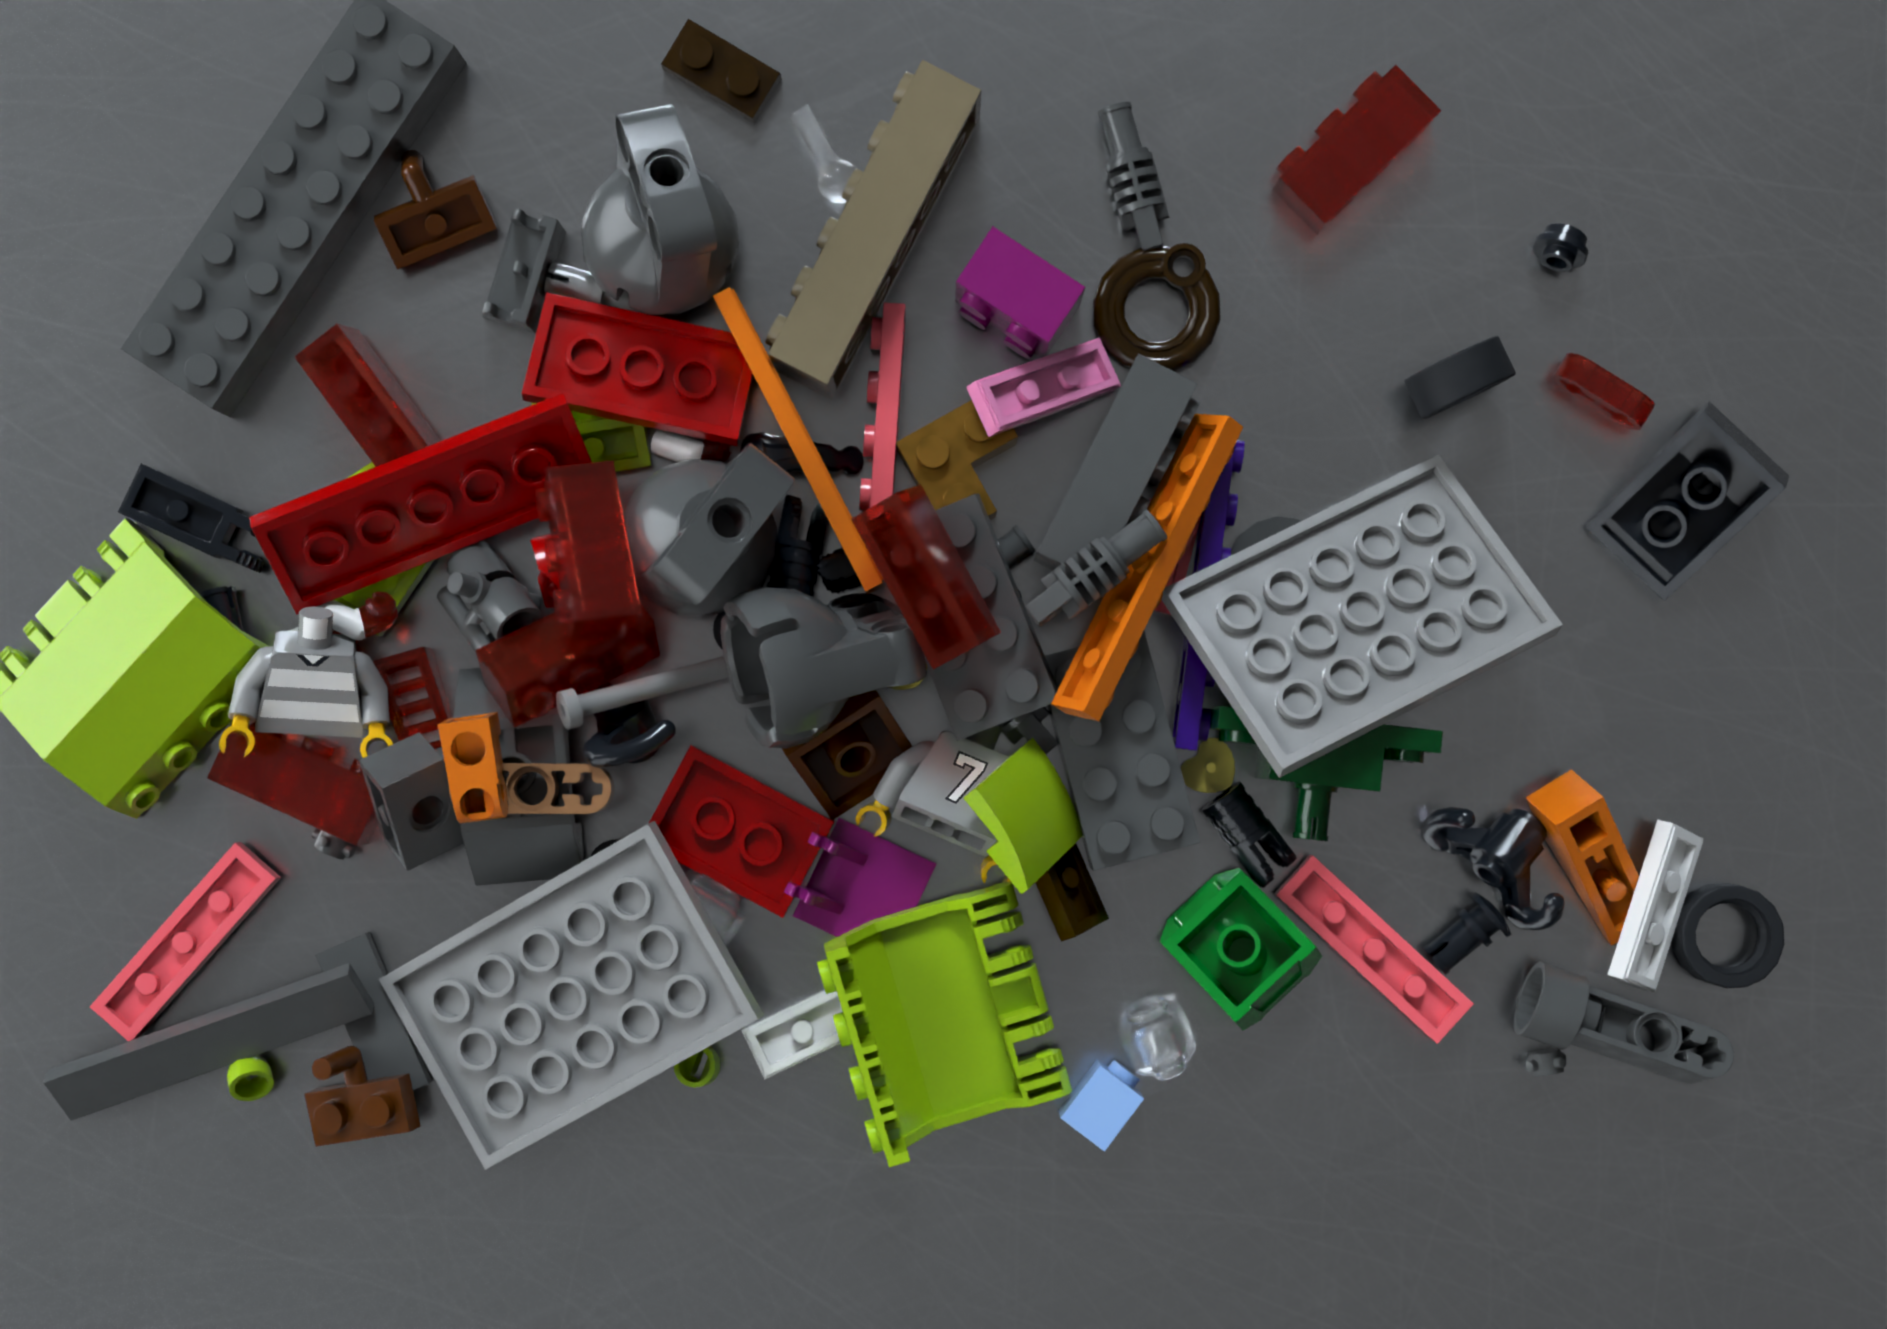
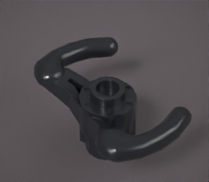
[568,642,676,768]
[1422,807,1565,930]

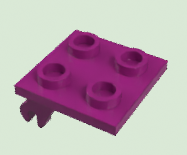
[784,818,937,937]

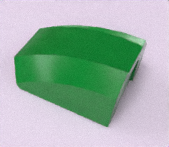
[1159,867,1322,1031]

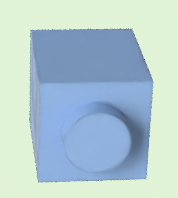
[1058,1059,1144,1152]

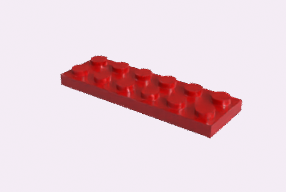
[249,393,604,615]

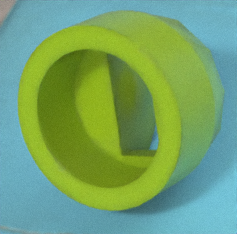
[674,1046,721,1088]
[227,1055,274,1101]

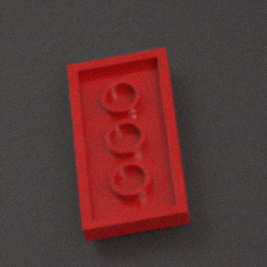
[521,292,753,446]

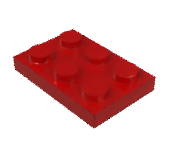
[649,745,835,918]

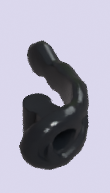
[739,432,864,476]

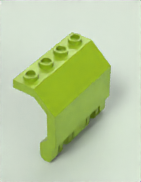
[0,517,269,819]
[817,882,1073,1168]

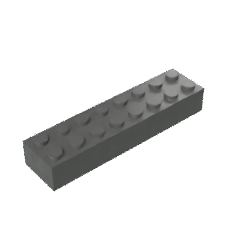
[121,0,467,417]

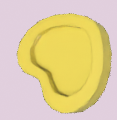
[1180,738,1235,793]

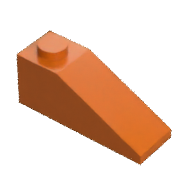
[1525,770,1639,946]

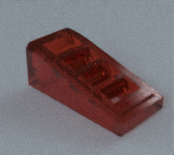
[373,646,452,749]

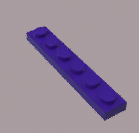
[1172,440,1245,751]

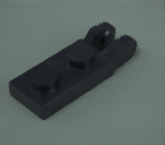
[118,463,265,573]

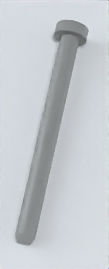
[556,656,729,729]

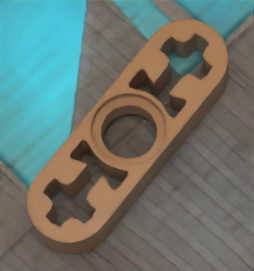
[449,763,615,814]

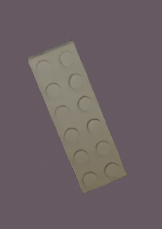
[765,60,981,400]

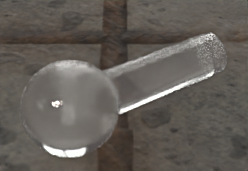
[790,104,856,203]

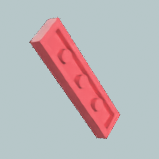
[859,302,906,526]
[90,842,281,1041]
[1274,855,1474,1044]

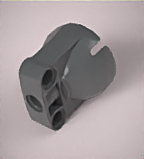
[581,104,739,315]
[620,443,795,617]
[720,587,927,748]

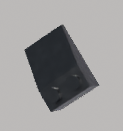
[1586,401,1789,601]

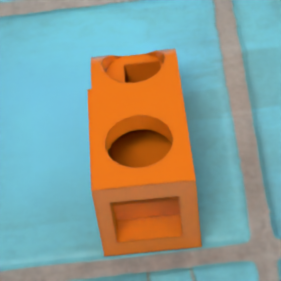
[437,712,508,824]

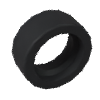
[1404,336,1516,419]
[1671,883,1785,988]

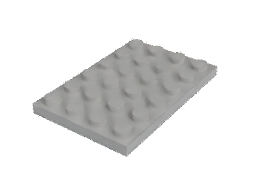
[1162,454,1563,778]
[379,821,764,1170]

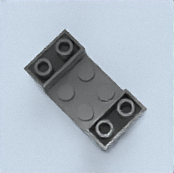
[453,660,584,886]

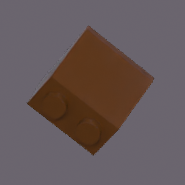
[782,690,913,820]

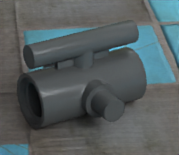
[437,541,544,670]

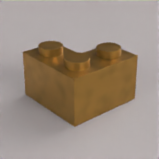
[896,400,1018,520]

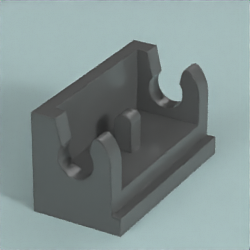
[482,209,566,333]

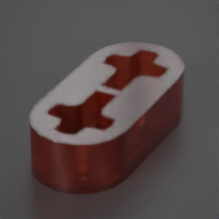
[1552,353,1655,430]

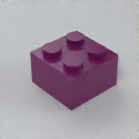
[955,226,1085,359]

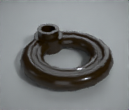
[1093,243,1221,372]

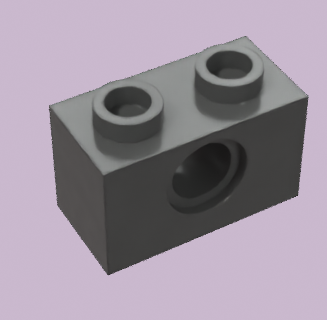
[359,732,464,871]

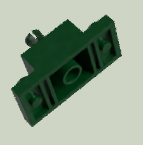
[1208,706,1443,841]

